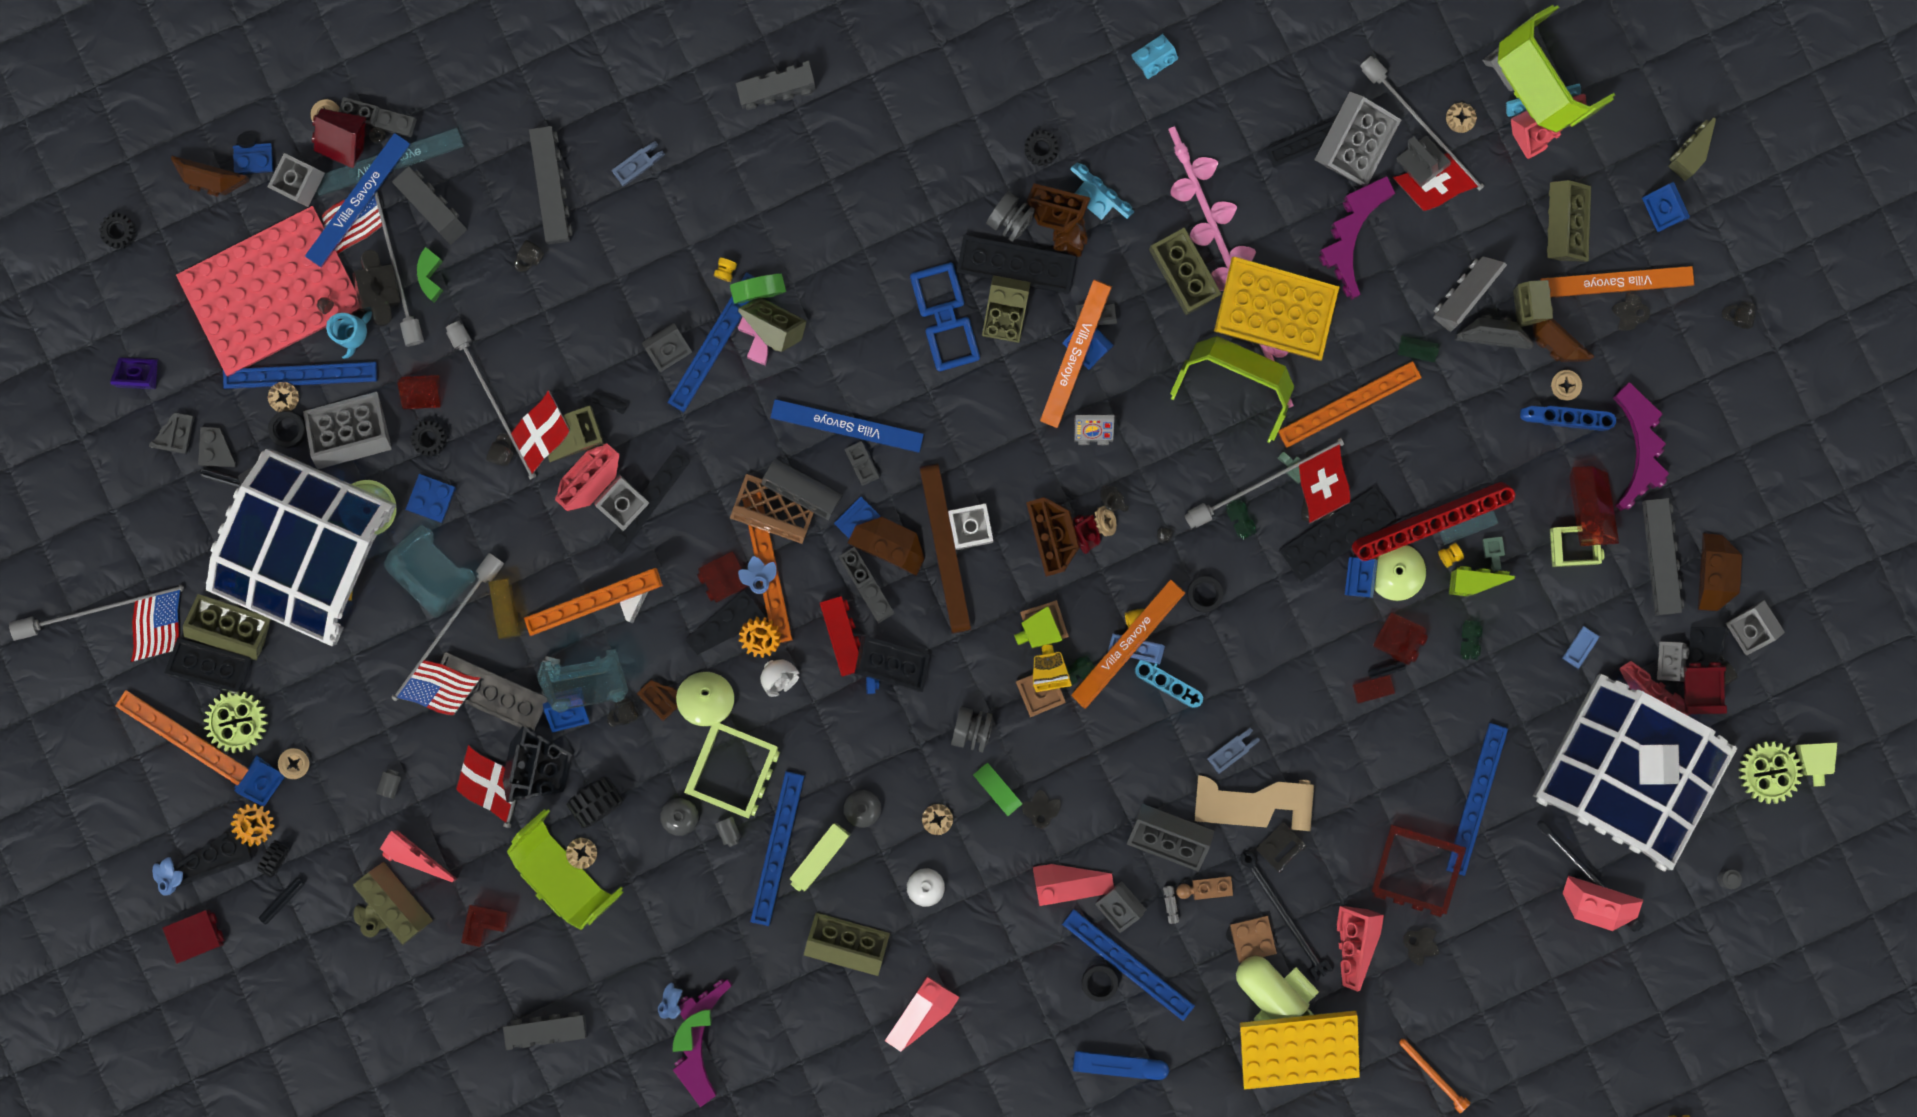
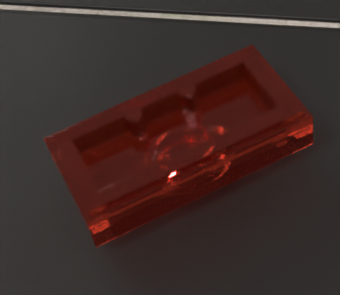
[1352,675,1395,704]

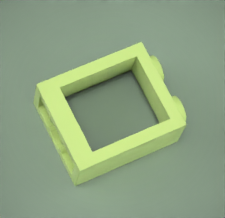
[1550,525,1604,567]

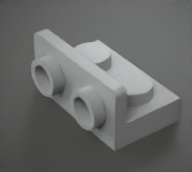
[1657,642,1689,682]

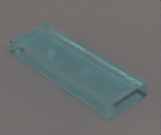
[1439,510,1499,545]

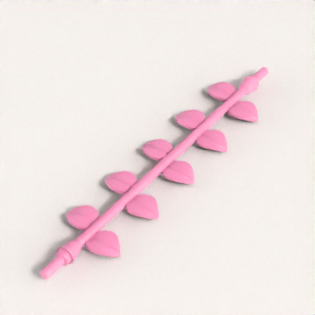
[1168,126,1294,408]

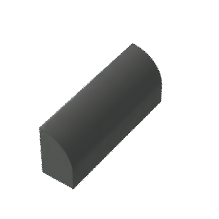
[761,458,843,521]

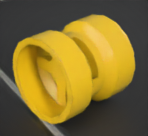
[713,257,737,282]
[1438,542,1464,568]

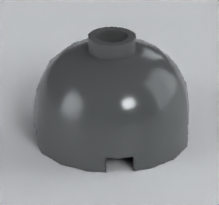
[843,790,882,828]
[660,798,699,836]

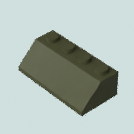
[1547,180,1591,262]
[1149,228,1221,315]
[183,594,271,660]
[353,862,433,946]
[804,913,890,976]

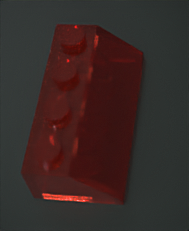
[1569,466,1619,546]

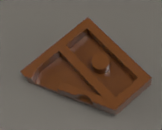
[637,680,678,722]

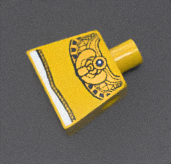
[1033,645,1072,692]

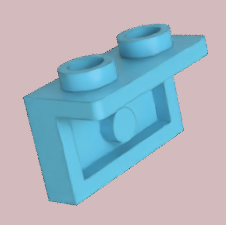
[1131,34,1178,79]

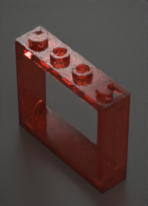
[1371,825,1466,917]

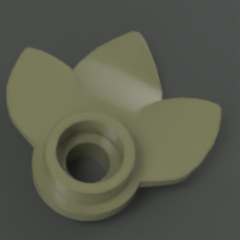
[354,905,387,938]

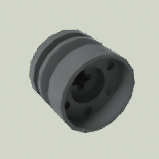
[986,191,1035,242]
[951,706,993,753]

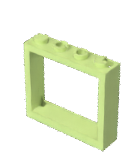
[684,723,780,819]
[790,823,851,892]

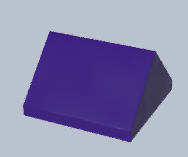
[110,358,157,389]

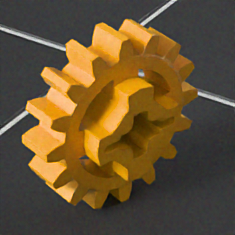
[739,616,781,658]
[231,804,274,846]

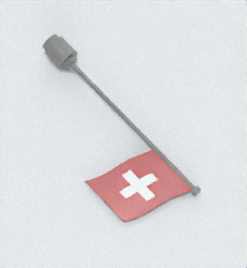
[1360,56,1484,211]
[1184,438,1350,528]

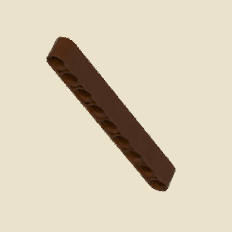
[919,463,971,634]

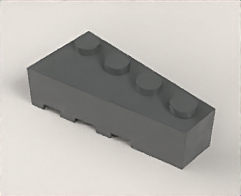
[736,61,816,110]
[392,166,467,245]
[503,1011,588,1050]

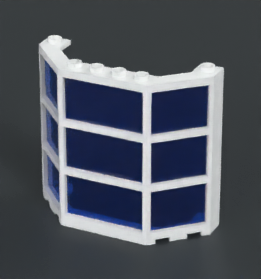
[206,449,396,646]
[1533,674,1737,872]

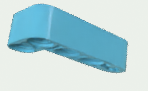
[1135,660,1203,708]

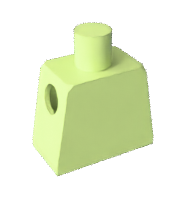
[1796,743,1837,787]

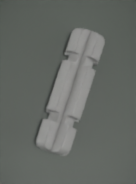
[1163,886,1179,924]

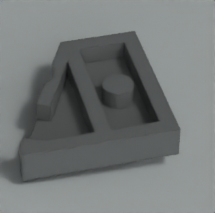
[149,413,194,454]
[198,427,237,468]

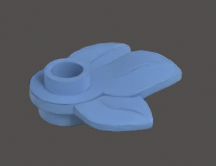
[738,556,777,594]
[152,857,183,896]
[658,983,682,1019]

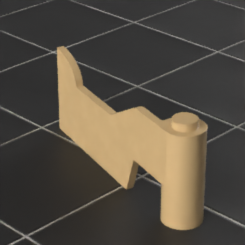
[1195,775,1314,831]

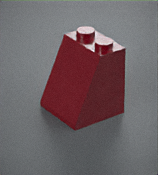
[312,108,366,168]

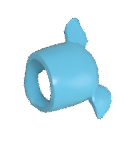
[326,311,373,359]

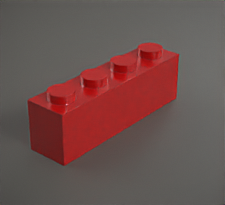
[820,596,860,677]

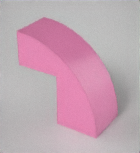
[738,317,768,366]

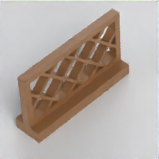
[730,474,813,544]

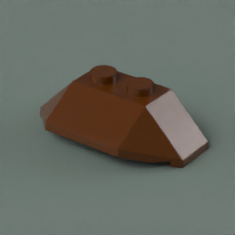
[171,156,249,197]
[1027,183,1090,233]
[1533,318,1594,362]
[1026,497,1080,577]
[847,517,924,576]
[1698,533,1742,611]

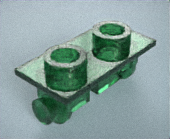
[1397,336,1439,363]
[1226,499,1256,540]
[1460,621,1483,660]
[1062,656,1095,689]

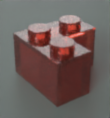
[461,904,510,947]

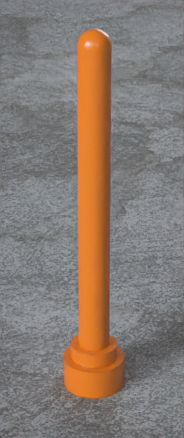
[1399,1039,1471,1113]

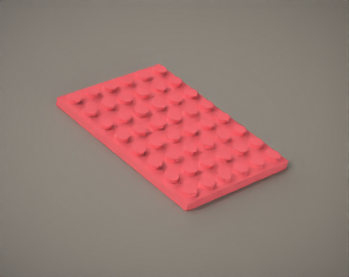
[176,206,365,377]

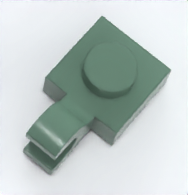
[1277,452,1301,484]
[1482,537,1505,572]

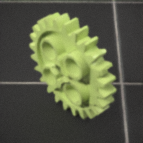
[204,692,268,753]
[1738,742,1803,804]

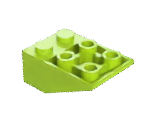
[1449,566,1515,597]

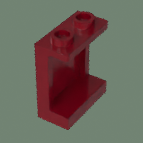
[1684,662,1727,714]
[163,910,224,964]

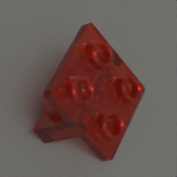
[397,375,441,409]

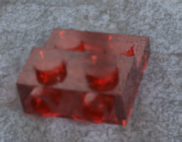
[697,551,749,603]
[1373,612,1428,665]

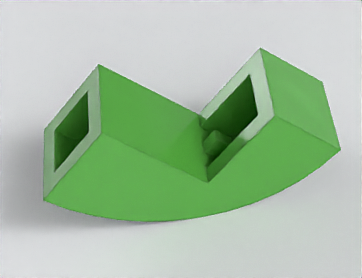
[417,247,443,303]
[730,274,786,304]
[973,763,1022,816]
[673,1009,712,1052]

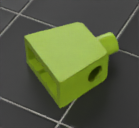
[1014,607,1062,648]

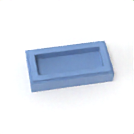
[1562,626,1600,669]

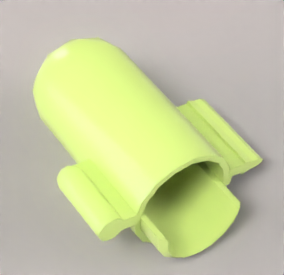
[1236,956,1319,1021]

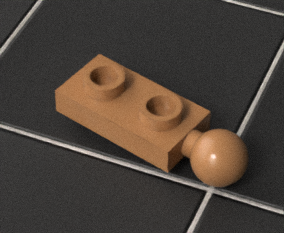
[1176,876,1233,900]

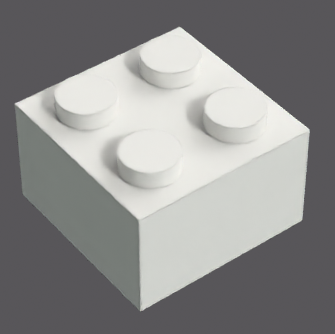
[948,504,993,550]

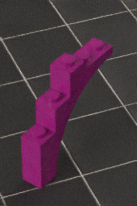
[1319,176,1395,300]
[1613,382,1669,511]
[673,979,733,1107]

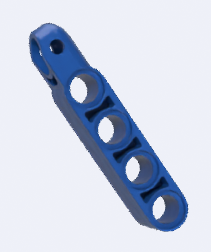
[1520,406,1616,431]
[1073,1051,1169,1080]

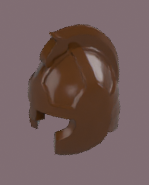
[1053,218,1087,257]

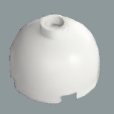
[760,660,799,697]
[907,868,945,907]

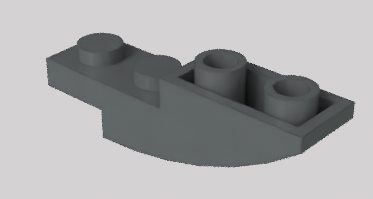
[339,97,417,137]
[838,547,895,623]

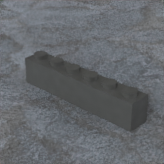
[529,126,573,245]
[1642,498,1684,616]

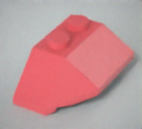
[555,443,619,511]
[1563,876,1643,931]

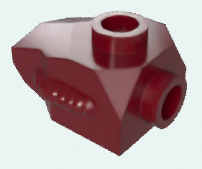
[1073,514,1101,554]

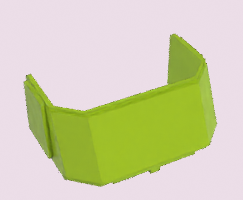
[1498,5,1615,133]
[1170,336,1294,443]
[507,809,624,930]

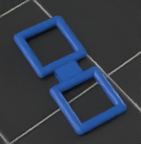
[910,262,980,371]

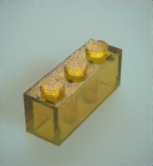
[488,579,520,640]

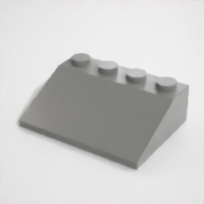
[1315,92,1401,187]
[1433,256,1507,332]
[303,392,392,469]

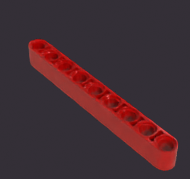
[1352,482,1515,561]

